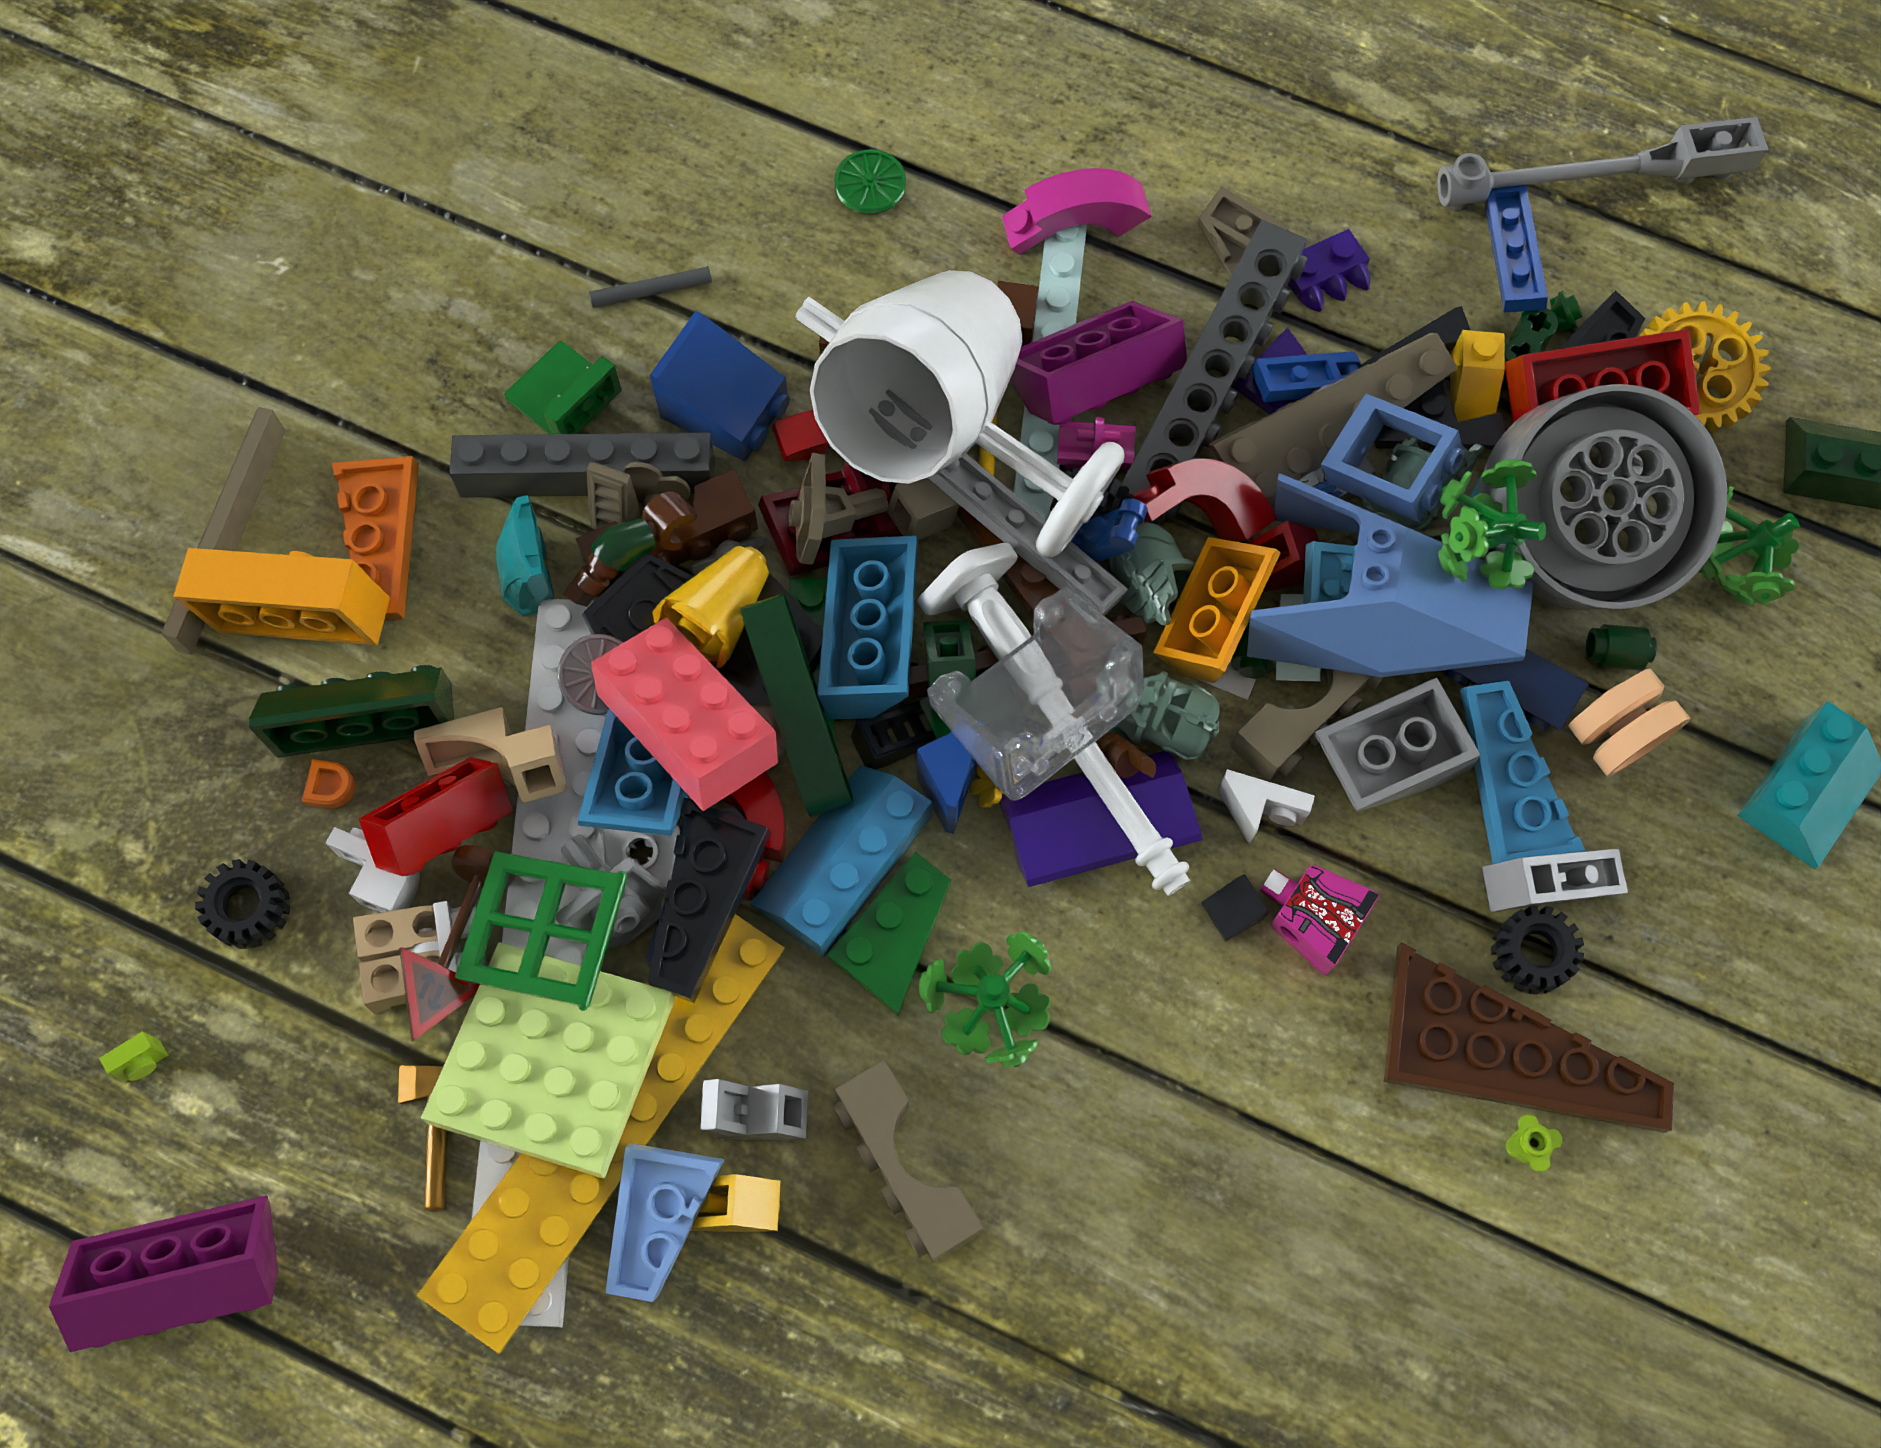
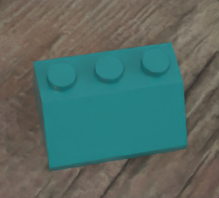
[1737,701,1881,869]

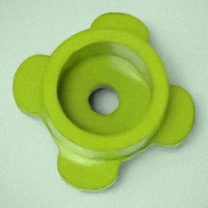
[1506,1114,1563,1172]

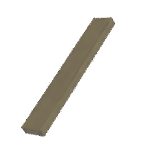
[161,407,286,655]

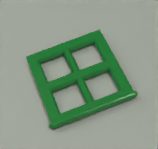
[455,851,628,1011]

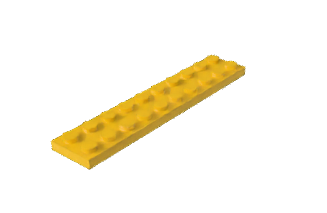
[417,914,785,1354]

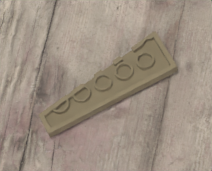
[1208,333,1457,505]

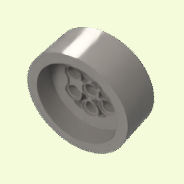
[1479,384,1727,610]

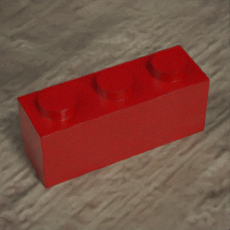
[358,757,513,876]

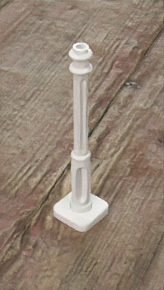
[917,542,1191,896]

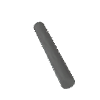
[589,266,712,308]

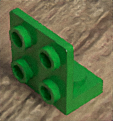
[504,341,622,434]

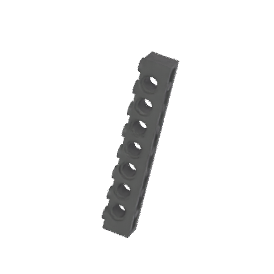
[1121,219,1308,526]

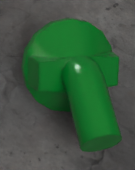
[1521,291,1583,331]

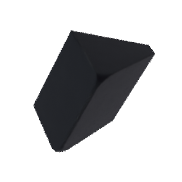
[1201,874,1269,942]

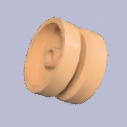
[1568,668,1691,777]

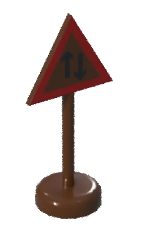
[399,845,515,1041]

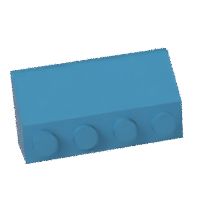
[817,536,918,720]
[750,765,932,959]

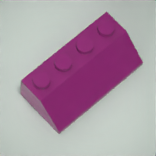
[1010,301,1187,425]
[49,1195,278,1352]

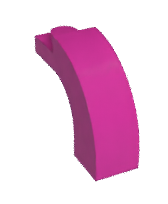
[1002,168,1152,254]

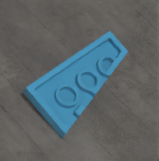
[1460,681,1585,864]

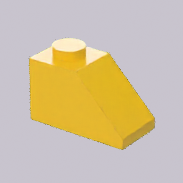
[1450,330,1505,422]
[690,1174,781,1233]

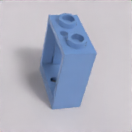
[1321,393,1465,522]

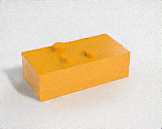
[173,548,390,646]

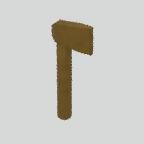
[398,1065,447,1212]

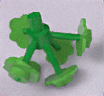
[1438,459,1547,590]
[1698,485,1800,605]
[919,931,1052,1068]

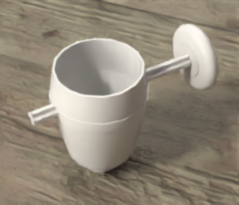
[795,270,1125,557]

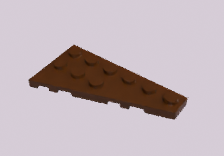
[1383,942,1674,1133]

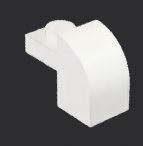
[326,827,420,913]

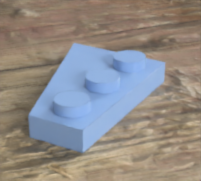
[605,1143,725,1302]

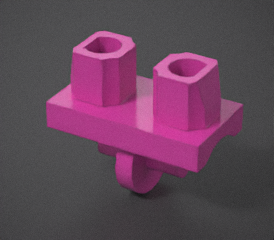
[1057,417,1136,472]

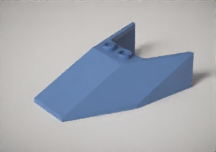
[1247,473,1534,677]

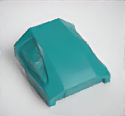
[495,495,554,617]

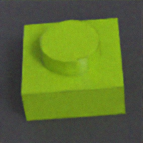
[99,1031,168,1082]

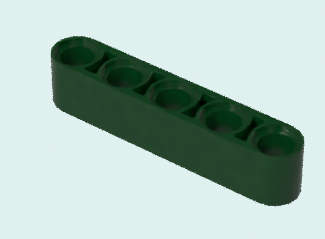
[740,593,854,817]

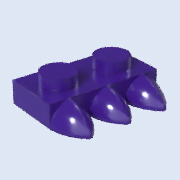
[1288,229,1371,312]

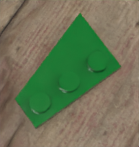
[827,852,951,1016]

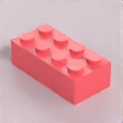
[591,617,778,811]

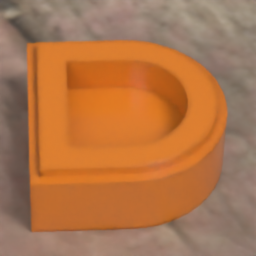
[302,759,356,809]

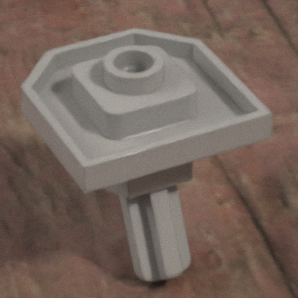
[556,834,667,949]

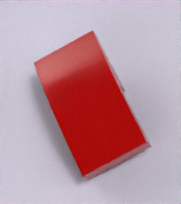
[772,410,832,461]

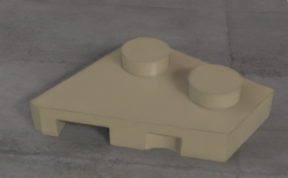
[1198,186,1289,276]

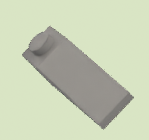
[1482,848,1628,912]

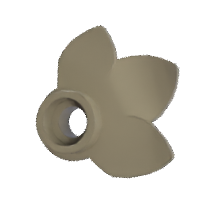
[624,462,690,511]

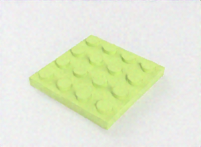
[421,942,676,1179]

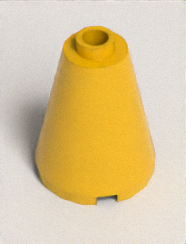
[652,546,769,668]

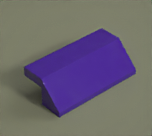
[999,751,1202,887]

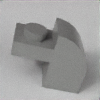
[701,1079,808,1141]

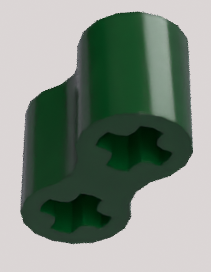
[1501,308,1558,389]

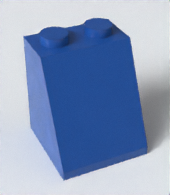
[650,311,790,462]

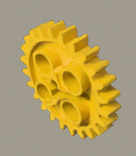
[1638,301,1771,434]

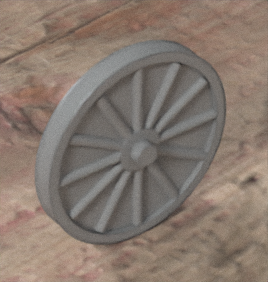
[557,634,623,715]

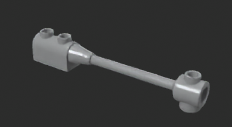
[1437,117,1768,210]

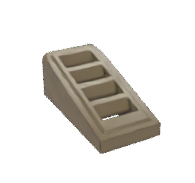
[587,462,642,530]

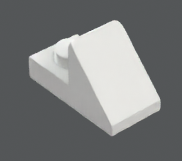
[1218,769,1315,844]

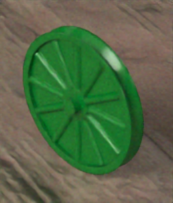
[834,149,906,214]

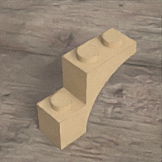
[414,707,567,803]

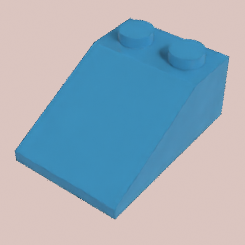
[577,708,689,836]

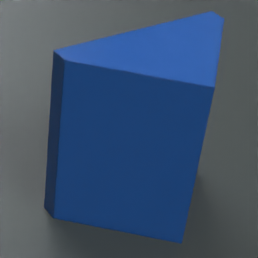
[917,721,984,834]

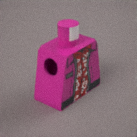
[1260,865,1380,976]

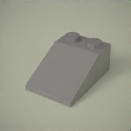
[1315,678,1480,812]

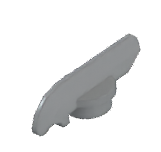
[689,537,767,575]

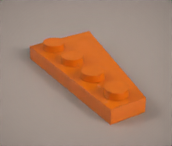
[332,456,419,621]

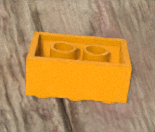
[1153,537,1280,683]

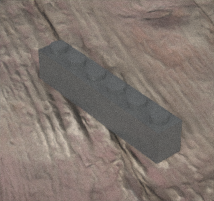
[449,432,715,497]

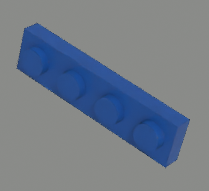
[1484,185,1548,313]

